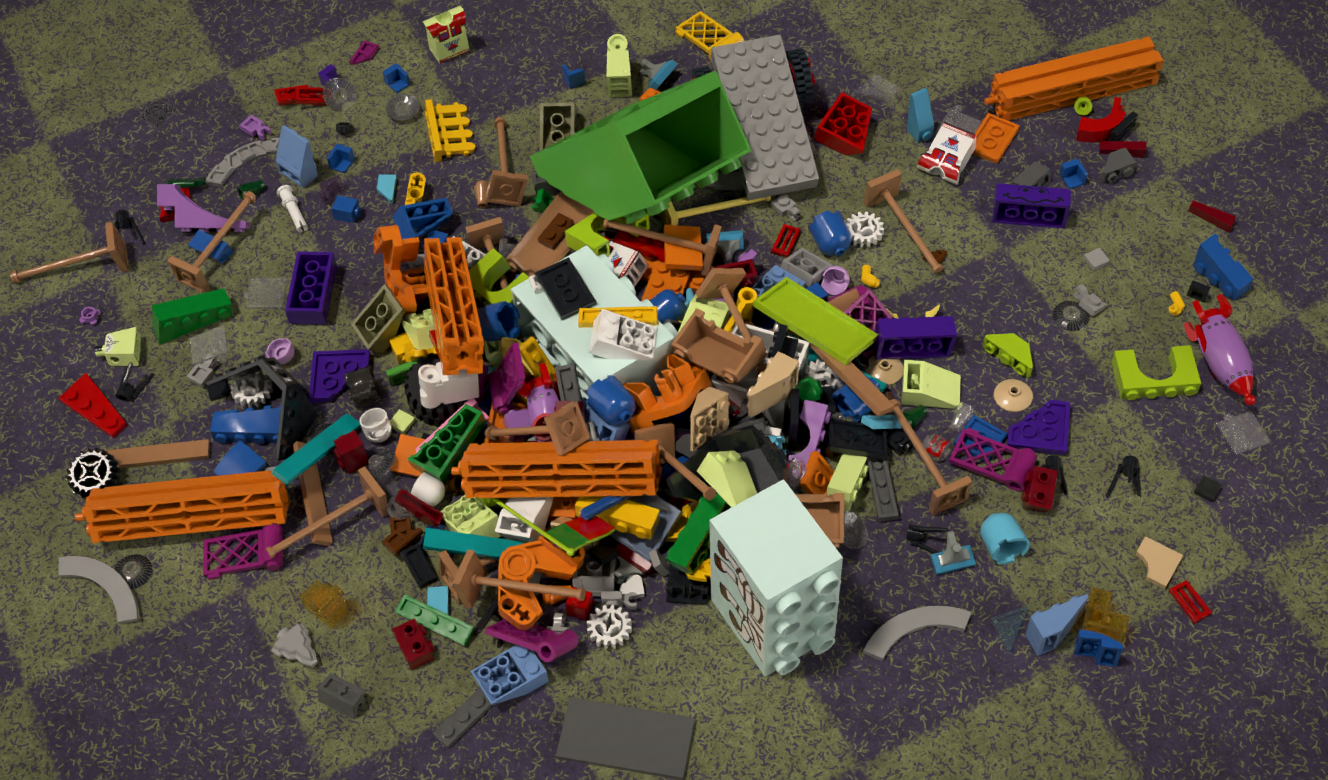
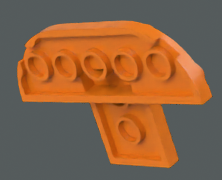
[640,251,715,301]

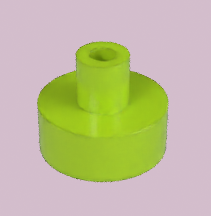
[1074,97,1092,115]

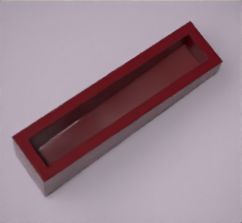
[1099,141,1147,158]
[1188,200,1236,233]
[394,489,444,527]

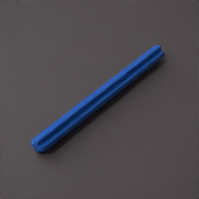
[580,455,689,520]

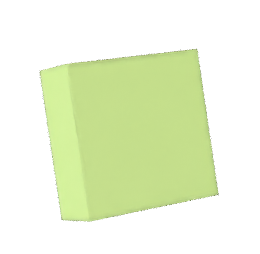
[390,409,416,435]

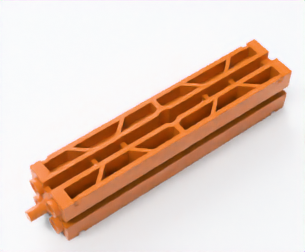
[984,36,1164,121]
[424,237,484,375]
[451,440,663,498]
[75,470,289,543]

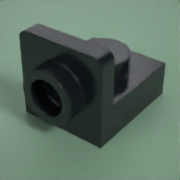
[887,428,914,456]

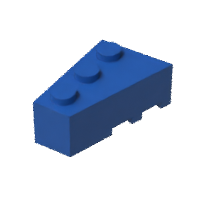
[392,198,453,240]
[1193,233,1254,301]

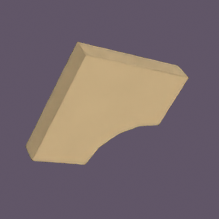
[1136,536,1183,589]

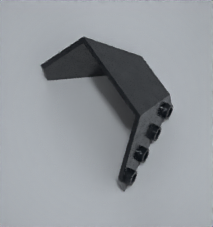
[205,355,318,461]
[666,425,788,503]

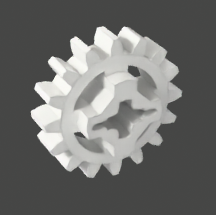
[846,212,884,248]
[804,359,845,392]
[230,371,273,408]
[587,605,632,649]

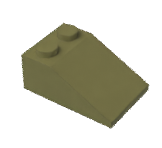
[539,102,578,151]
[351,284,405,354]

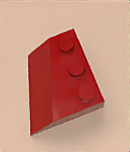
[814,92,872,155]

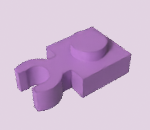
[239,115,272,141]

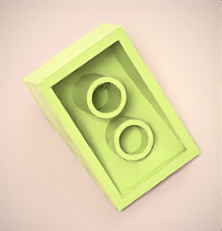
[697,451,757,507]

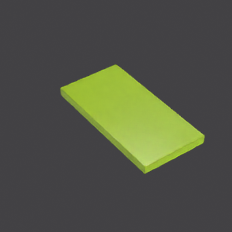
[753,277,878,365]

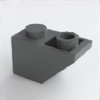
[1101,147,1136,184]

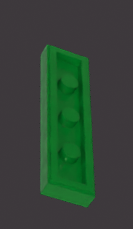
[395,594,475,647]

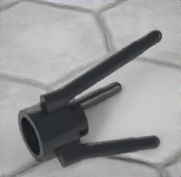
[114,210,145,245]
[115,362,154,402]
[1041,455,1068,495]
[1106,456,1141,498]
[907,524,949,554]
[473,599,508,648]

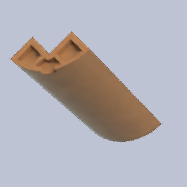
[505,191,594,276]

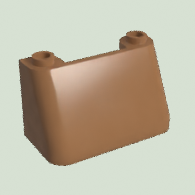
[671,308,767,384]
[795,493,844,548]

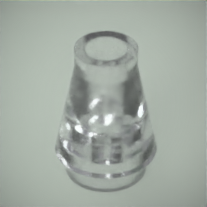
[949,402,974,433]

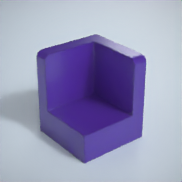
[318,64,345,94]

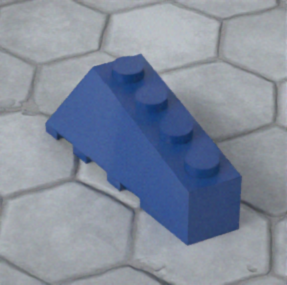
[210,404,281,444]

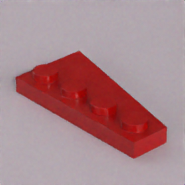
[613,230,665,263]
[58,373,127,438]

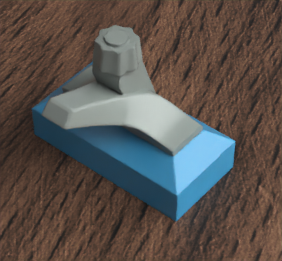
[640,58,678,90]
[706,230,744,264]
[930,531,976,575]

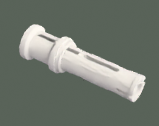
[277,185,308,233]

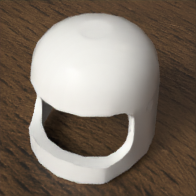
[360,408,392,443]
[411,472,445,507]

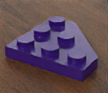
[308,349,371,403]
[1007,400,1070,455]

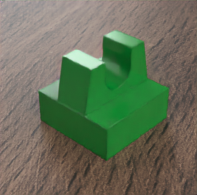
[532,188,554,212]

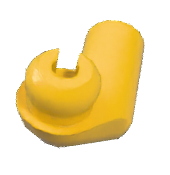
[861,265,880,288]
[1169,291,1185,316]

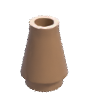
[474,180,489,208]

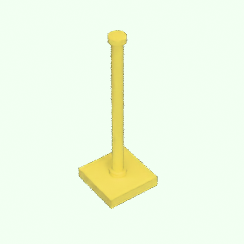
[657,196,771,225]

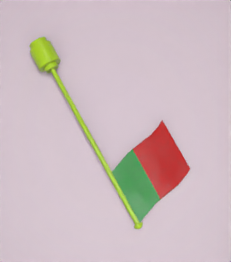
[475,497,615,556]

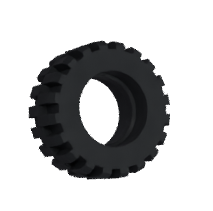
[404,353,475,426]

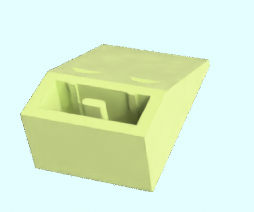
[678,294,730,333]
[401,309,435,349]
[901,360,961,409]
[440,495,501,538]

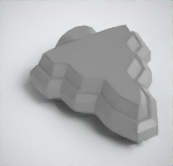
[271,623,318,668]

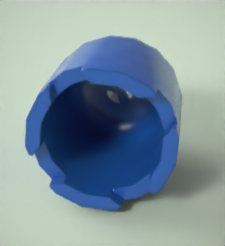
[808,210,852,256]
[649,289,687,324]
[477,301,521,342]
[586,375,636,426]
[831,376,880,423]

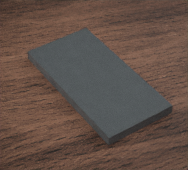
[556,697,695,780]

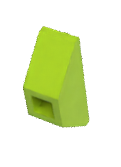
[983,333,1033,378]

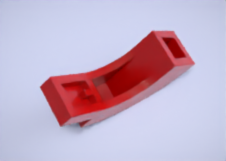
[1076,97,1126,143]

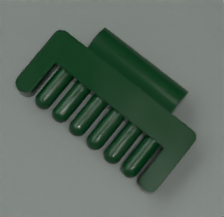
[168,177,206,188]

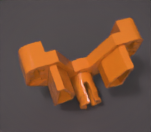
[374,225,428,318]
[623,353,712,434]
[498,536,585,631]

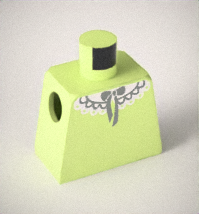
[95,327,141,366]

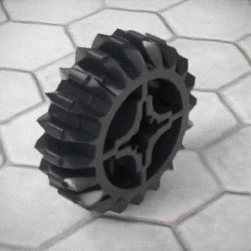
[66,448,121,498]

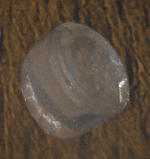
[499,238,515,256]

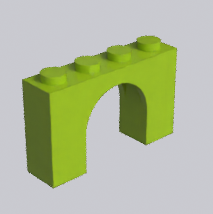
[565,213,650,256]
[469,248,529,306]
[1112,345,1201,400]

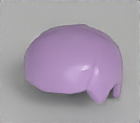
[821,265,850,296]
[265,338,295,365]

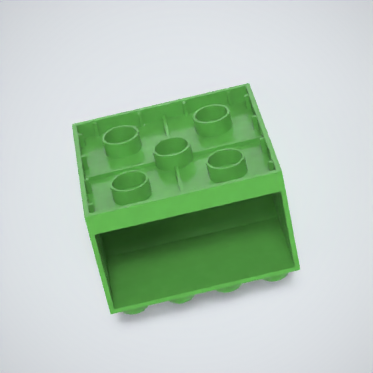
[529,70,752,224]

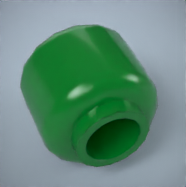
[795,377,823,404]

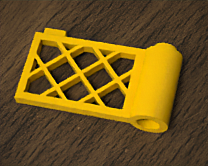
[675,11,744,61]
[724,287,757,333]

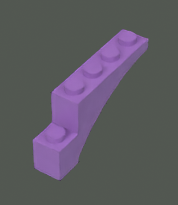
[157,184,250,232]

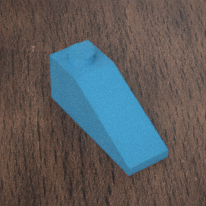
[907,88,934,143]

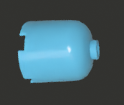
[980,513,1030,565]

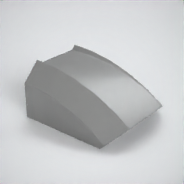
[781,248,833,289]
[572,553,616,596]

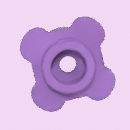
[79,307,101,325]

